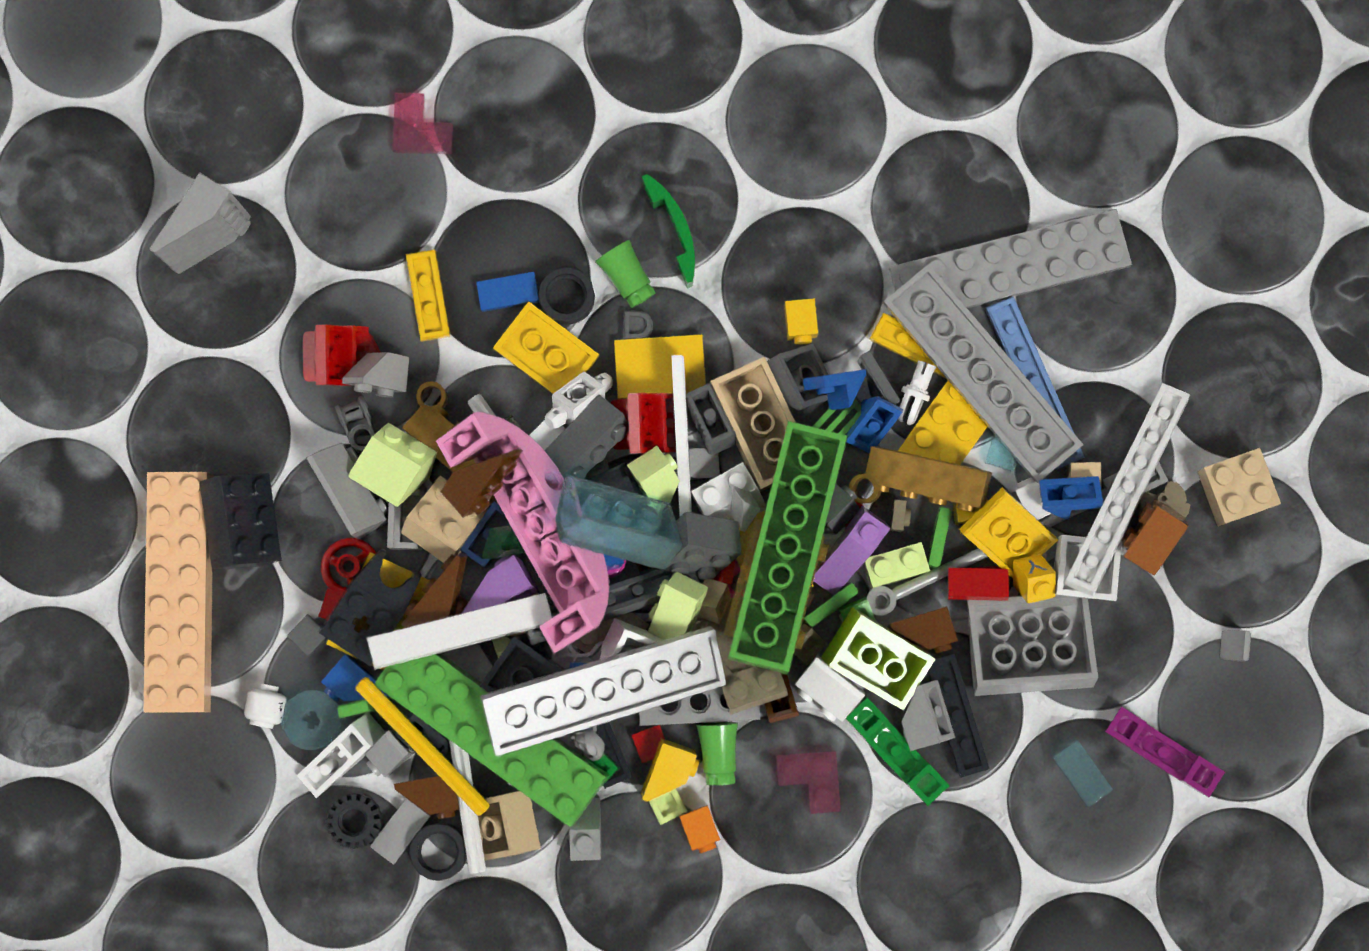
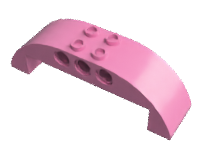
[436,412,609,653]

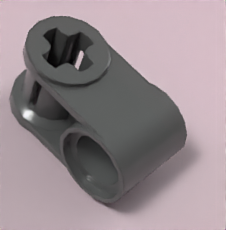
[335,395,376,454]

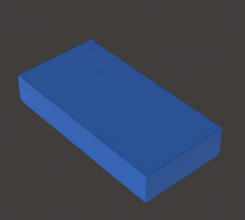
[476,272,540,312]

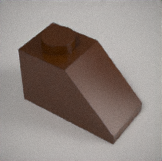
[888,606,958,654]
[394,776,459,819]

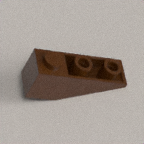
[440,448,523,518]
[402,552,467,628]

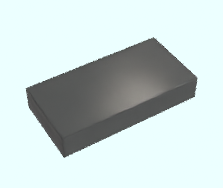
[857,350,900,406]

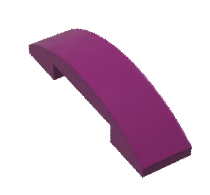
[1105,706,1225,798]

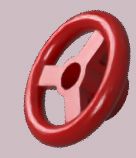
[321,538,376,593]

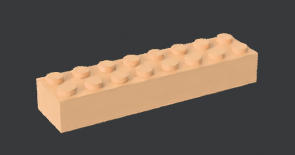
[144,472,214,713]

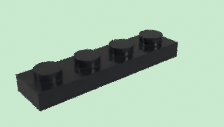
[928,654,989,778]

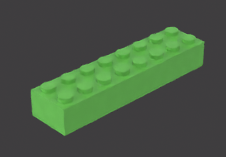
[728,421,847,674]
[374,653,609,827]

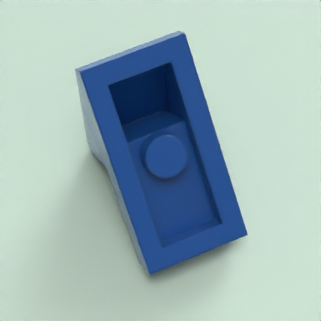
[803,369,866,410]
[846,396,903,454]
[1039,476,1103,520]

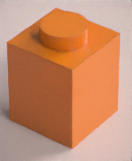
[679,805,720,854]

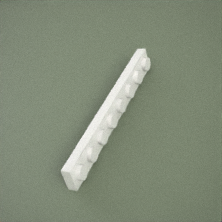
[1065,383,1190,597]

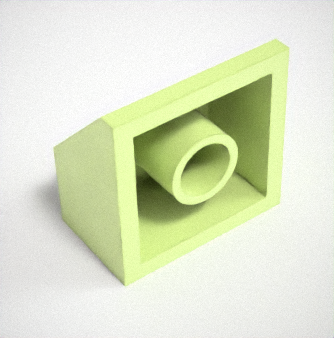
[348,423,437,507]

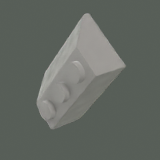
[306,443,388,539]

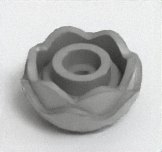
[570,728,605,762]

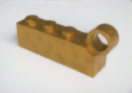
[402,381,498,505]
[849,446,992,512]

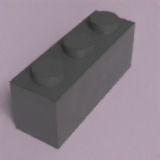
[544,395,629,490]

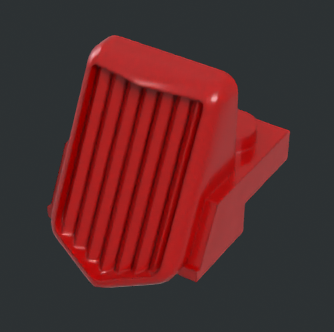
[303,325,381,386]
[611,393,689,454]

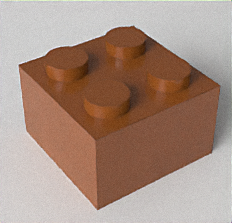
[1121,498,1188,576]

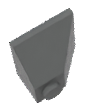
[767,344,828,410]

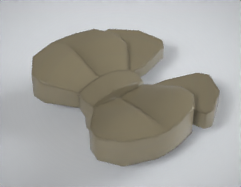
[1139,481,1190,517]

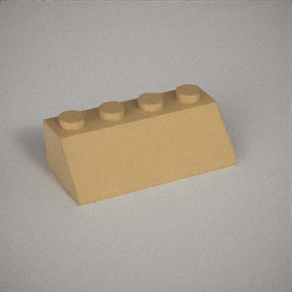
[710,357,796,492]

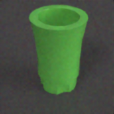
[595,240,656,308]
[696,722,738,785]

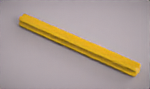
[355,677,489,816]

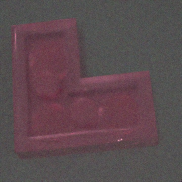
[393,93,453,154]
[776,751,841,814]

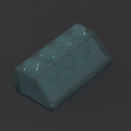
[555,475,683,570]

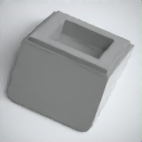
[689,448,719,480]
[730,486,761,532]
[1220,630,1251,662]

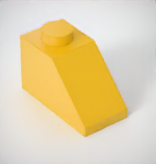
[640,738,699,802]

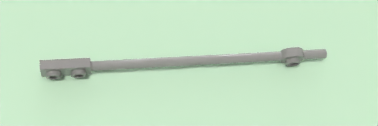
[838,462,1168,623]

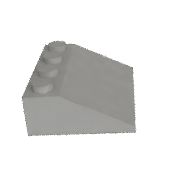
[150,173,251,274]
[967,594,1098,696]

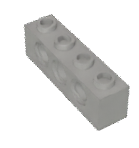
[639,687,760,726]

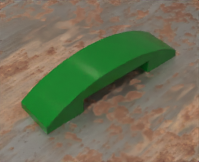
[642,174,695,288]
[846,697,950,806]

